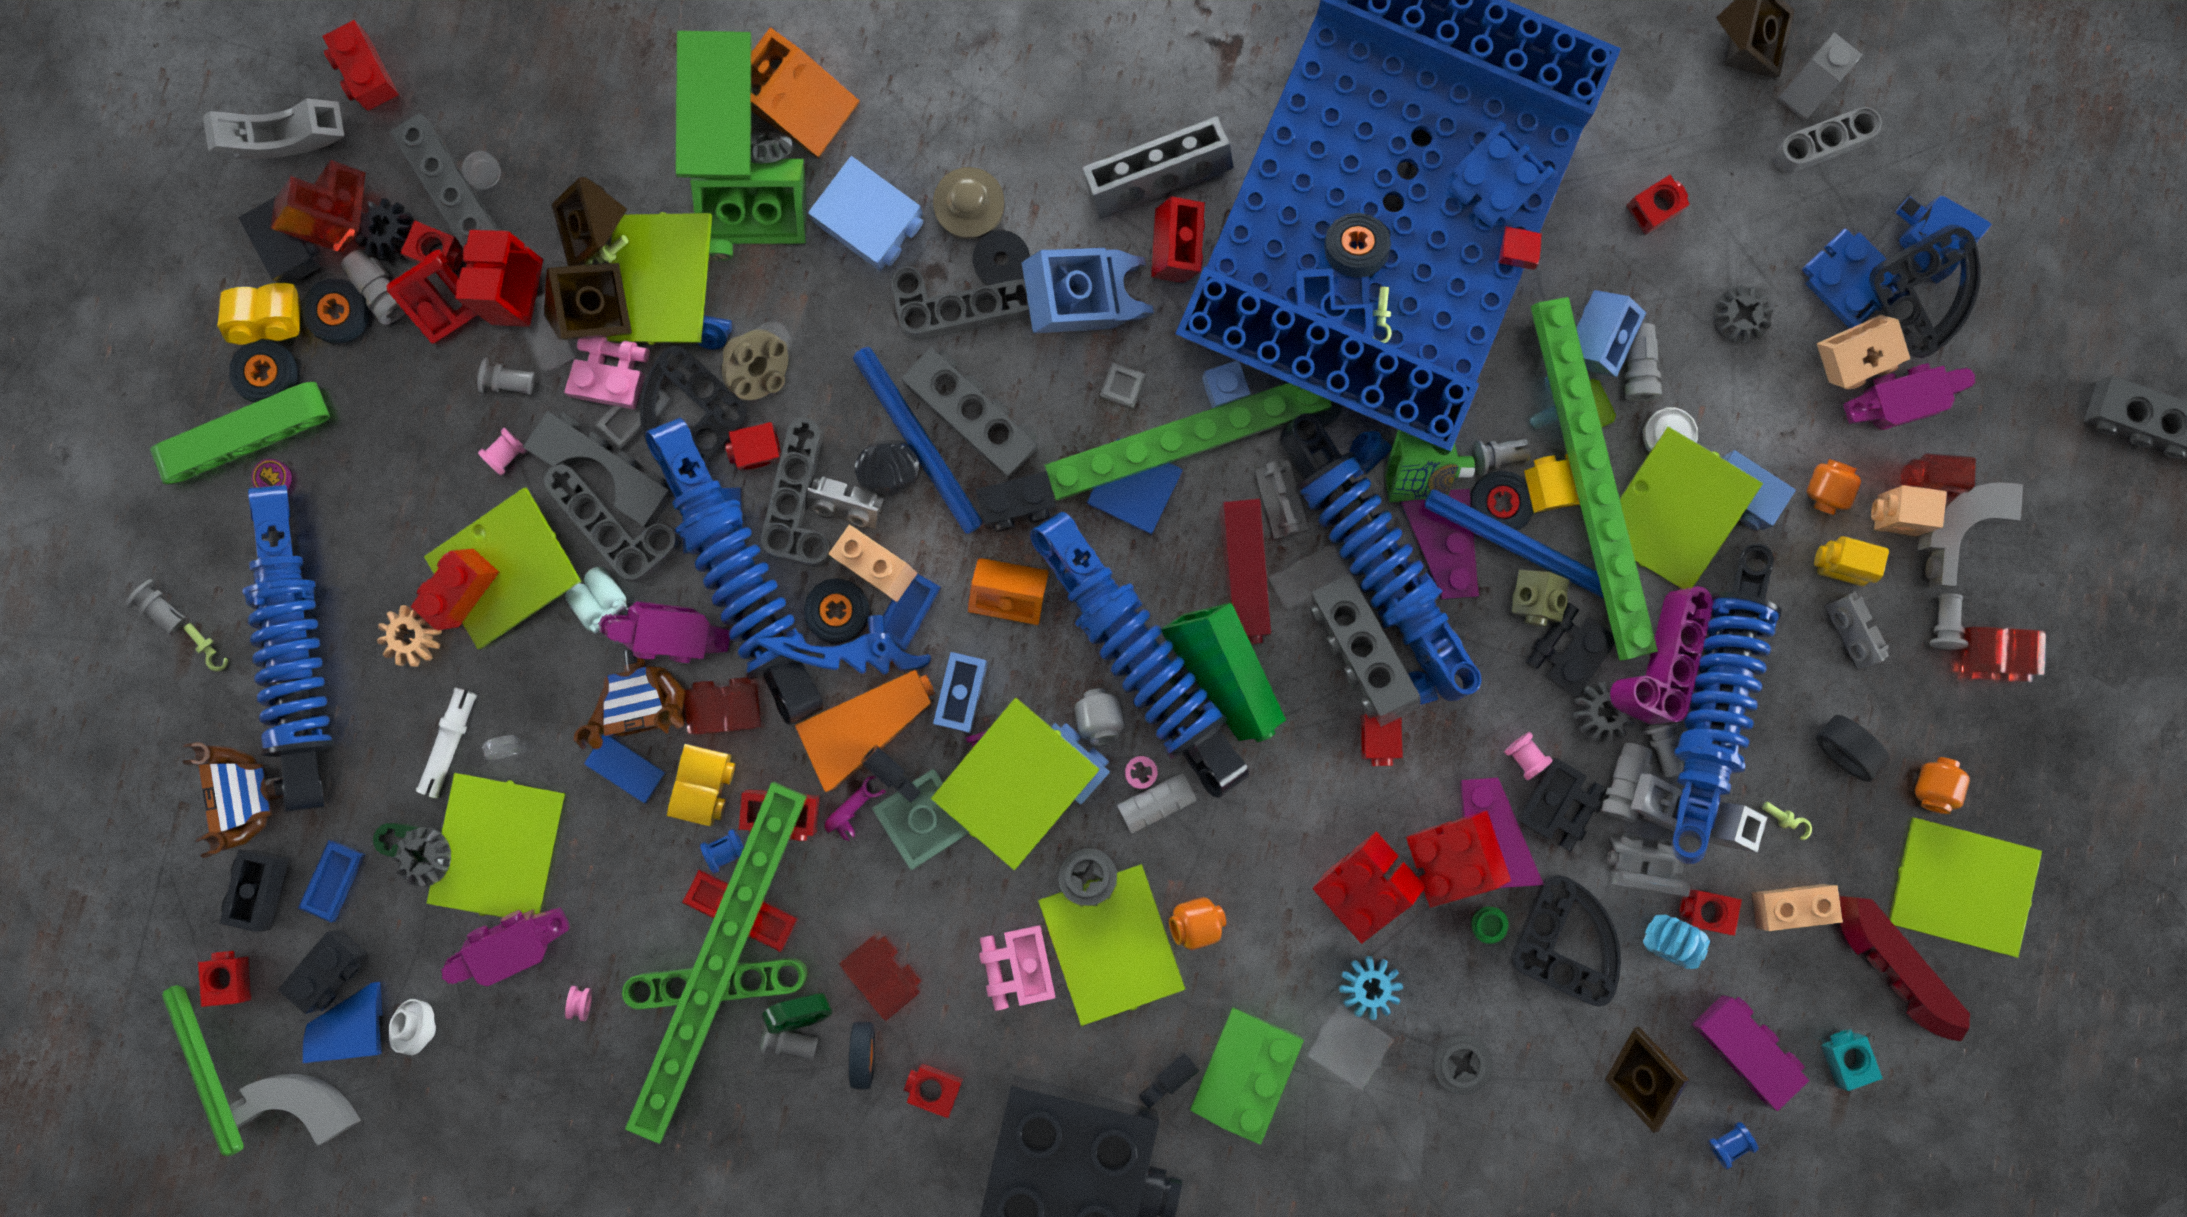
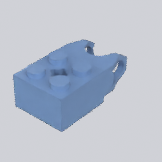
[1022,248,1154,333]

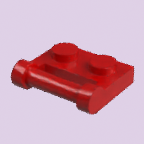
[386,249,477,344]

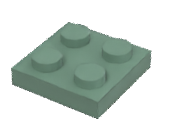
[872,769,969,870]

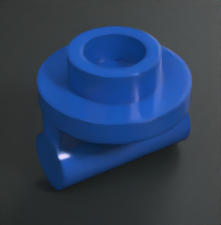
[697,315,732,350]
[1350,431,1392,474]
[1408,671,1438,705]

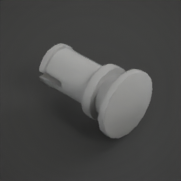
[477,357,535,395]
[1472,438,1531,476]
[125,579,186,635]
[1930,593,1968,650]
[1642,722,1683,777]
[760,1025,818,1061]

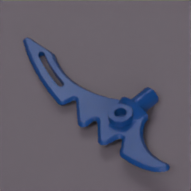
[757,615,931,675]

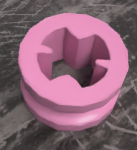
[1125,756,1158,789]
[565,986,592,1022]

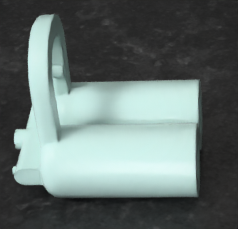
[565,566,628,644]

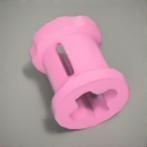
[478,427,528,476]
[1504,732,1553,780]

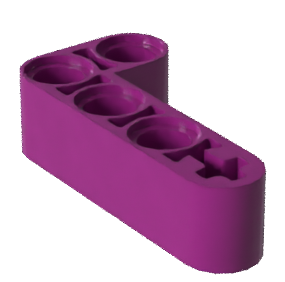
[1610,586,1713,725]

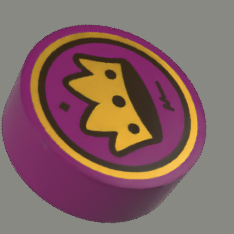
[251,459,292,490]

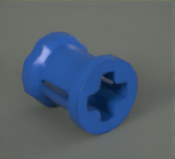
[700,829,744,874]
[1708,1122,1759,1170]

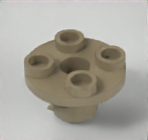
[933,167,1005,239]
[722,330,788,400]

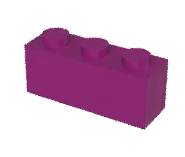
[1691,995,1809,1111]

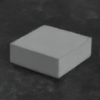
[1100,362,1146,409]

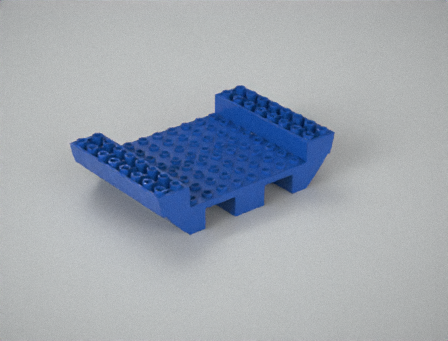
[1175,0,1621,452]

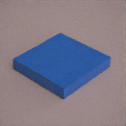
[1087,439,1183,535]

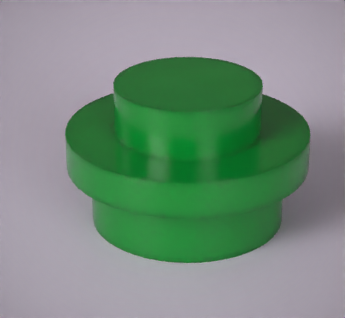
[1471,906,1508,944]

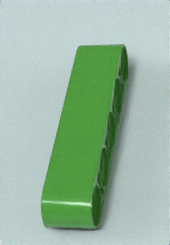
[150,382,330,485]
[622,958,808,1009]

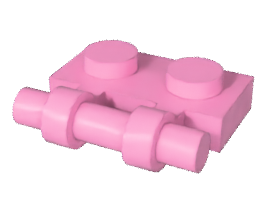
[564,337,650,410]
[979,925,1056,1011]

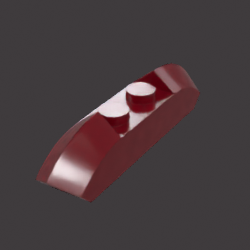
[1839,896,1970,1041]

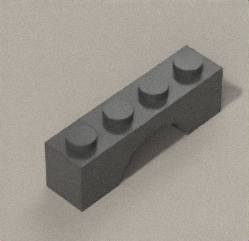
[523,411,674,528]

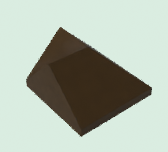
[1716,0,1795,78]
[551,177,627,266]
[544,263,632,340]
[1605,1027,1689,1133]

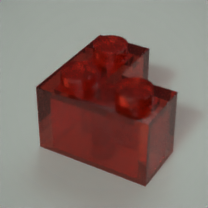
[271,160,366,253]

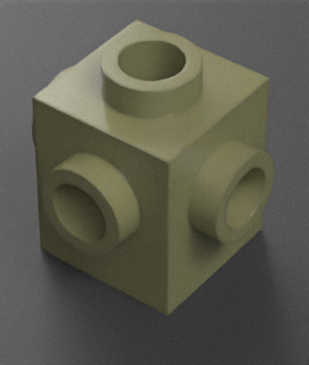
[1511,570,1570,627]

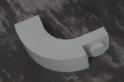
[203,98,345,159]
[1917,482,2023,589]
[1631,773,1768,852]
[229,1074,361,1146]

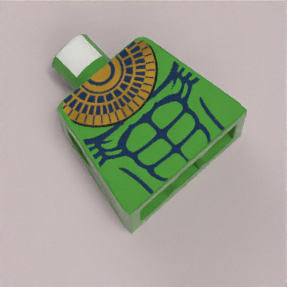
[1384,430,1475,502]

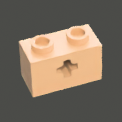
[1817,315,1910,389]
[1871,485,1947,536]
[829,524,917,602]
[1751,884,1843,931]

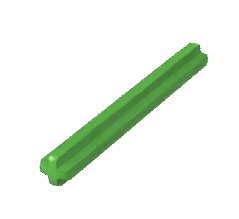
[162,985,244,1157]

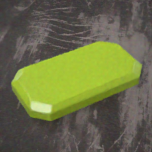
[1590,378,1616,428]

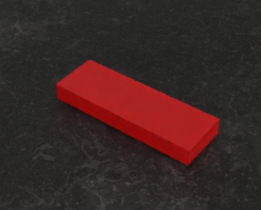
[682,869,798,952]

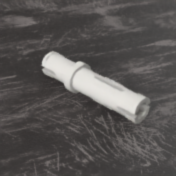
[416,687,478,799]

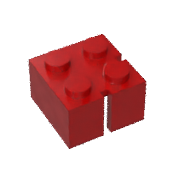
[455,230,544,327]
[1406,810,1511,908]
[1312,831,1426,944]

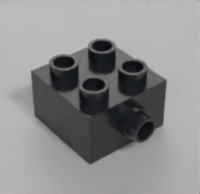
[980,1075,1183,1217]

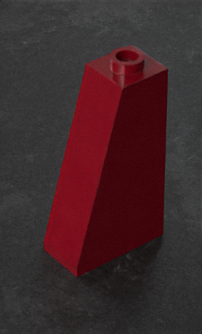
[1219,499,1271,645]

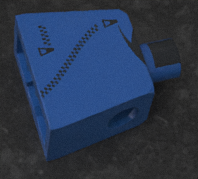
[1895,196,1992,284]

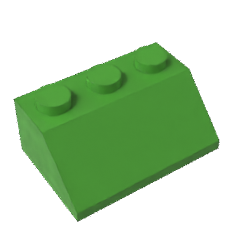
[690,159,806,244]
[1190,1007,1304,1145]

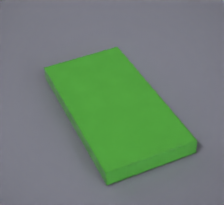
[676,31,752,178]

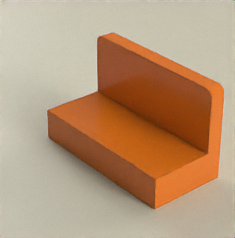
[968,558,1049,625]

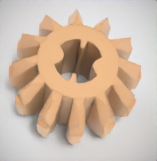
[376,605,442,667]

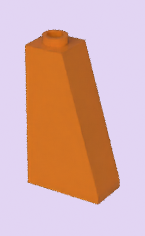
[795,670,935,793]

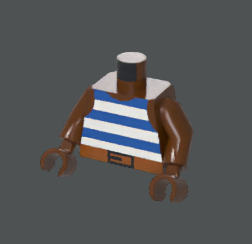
[574,649,685,749]
[183,742,284,858]

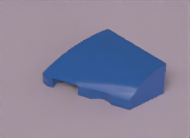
[1293,268,1374,338]
[303,982,383,1063]

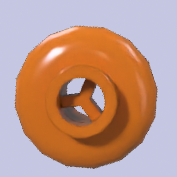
[1806,459,1861,515]
[1915,757,1970,814]
[1169,897,1226,950]

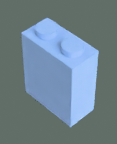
[808,156,923,271]

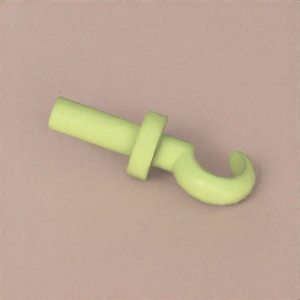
[585,235,629,265]
[1373,287,1392,343]
[183,623,229,671]
[1762,802,1812,840]

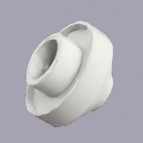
[1643,407,1698,453]
[389,999,436,1055]

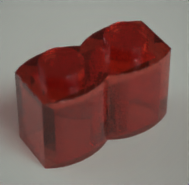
[1901,453,1976,498]
[1962,626,2046,682]
[684,677,764,735]
[839,934,922,1021]

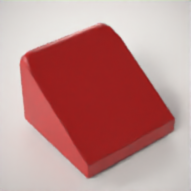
[1498,226,1542,270]

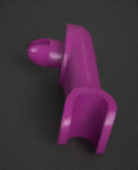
[824,775,886,841]

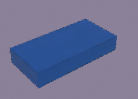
[883,574,941,651]
[584,734,667,804]
[298,840,366,923]

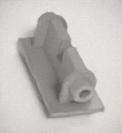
[1254,460,1309,539]
[807,476,884,529]
[1824,591,1889,670]
[1607,832,1685,879]

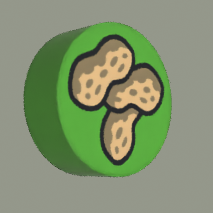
[708,239,733,261]

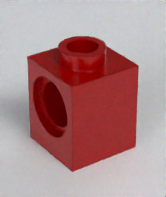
[1626,174,1690,236]
[400,221,463,271]
[725,422,782,472]
[1360,714,1403,766]
[1679,889,1742,936]
[198,950,251,1007]
[903,1063,963,1119]

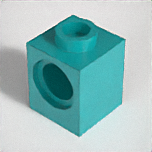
[1821,1030,1883,1091]

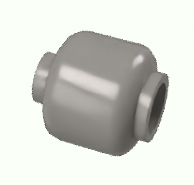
[1074,688,1125,745]

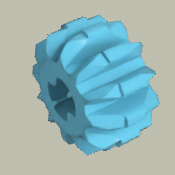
[1643,914,1710,969]
[1339,956,1403,1020]

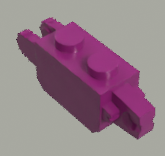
[1843,363,1976,430]
[598,601,730,663]
[441,907,570,987]

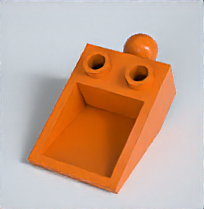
[751,27,860,158]

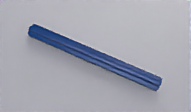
[853,347,983,534]
[1424,489,1604,598]

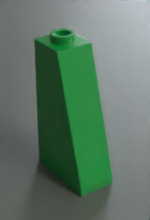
[1162,603,1286,742]

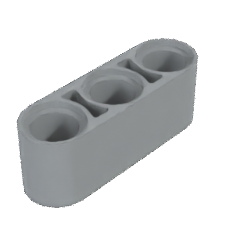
[1773,107,1882,173]

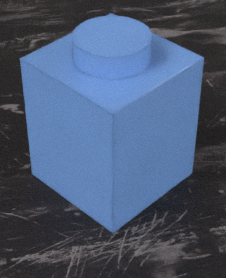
[1202,360,1250,408]

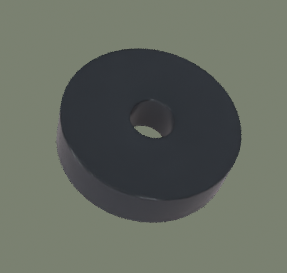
[972,230,1030,286]

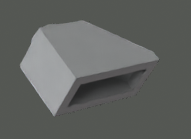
[1778,32,1863,121]

